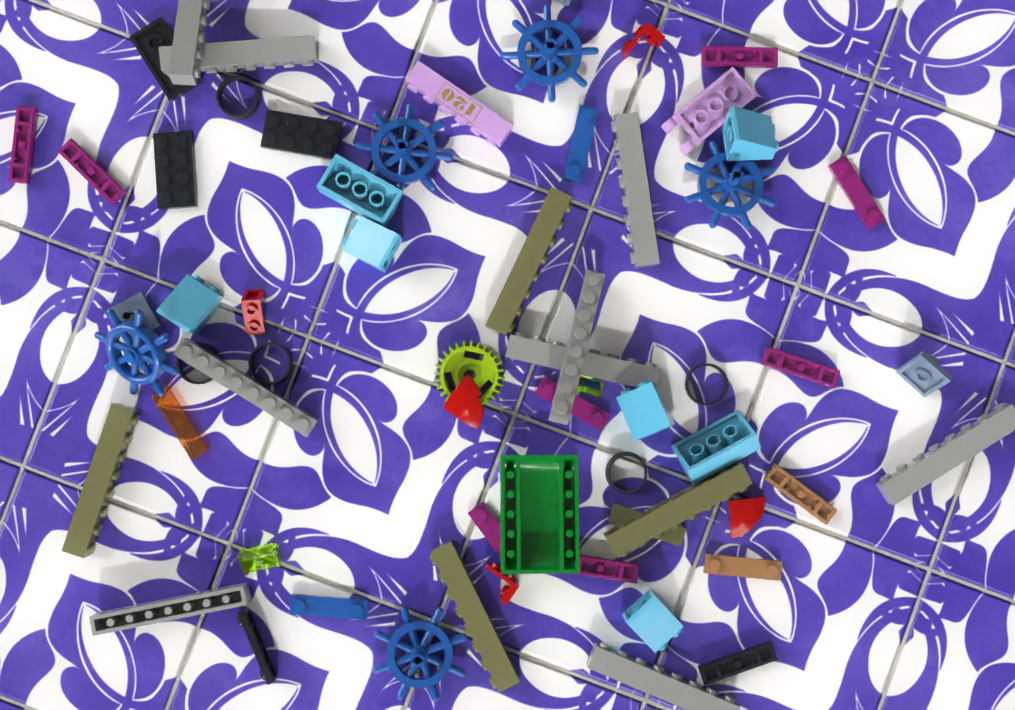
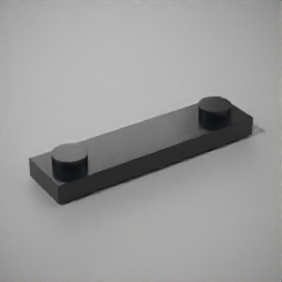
[237,607,278,685]
[697,640,778,685]

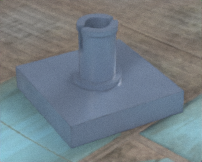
[109,291,161,340]
[896,351,953,398]

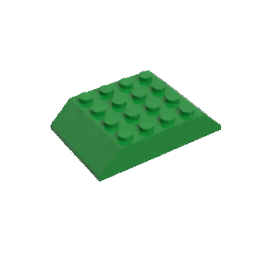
[500,455,580,574]

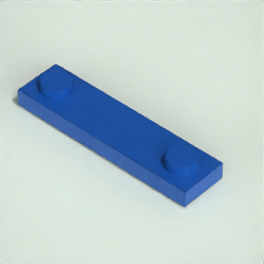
[563,105,598,183]
[290,594,369,620]

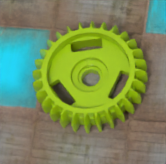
[434,340,505,405]

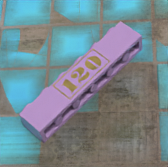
[405,61,513,147]

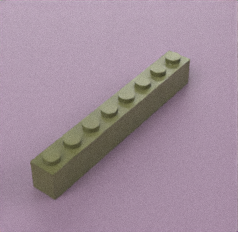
[485,187,573,336]
[61,403,140,558]
[603,461,753,557]
[429,540,520,692]

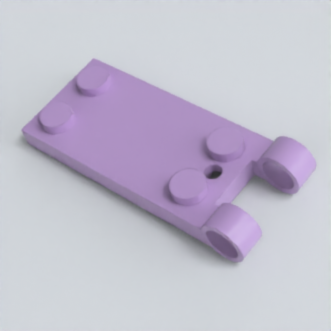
[661,67,757,156]

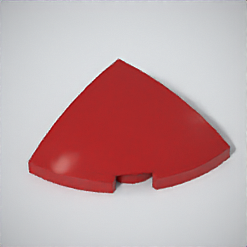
[442,375,484,429]
[728,496,765,538]

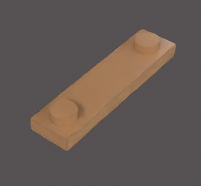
[763,463,837,525]
[703,553,782,581]

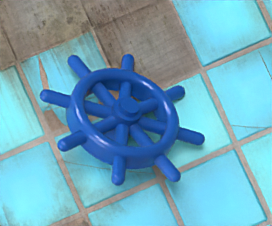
[500,4,599,103]
[355,103,453,200]
[684,140,776,230]
[94,309,179,397]
[373,606,467,701]

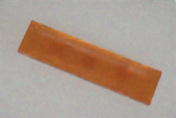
[150,386,210,461]

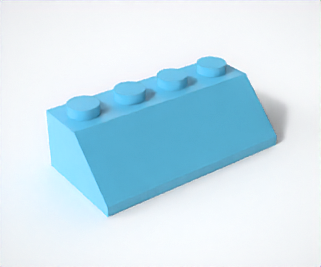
[316,154,403,228]
[671,410,761,485]

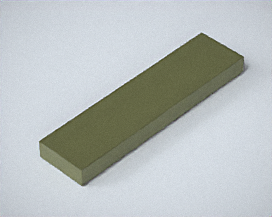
[607,503,686,547]

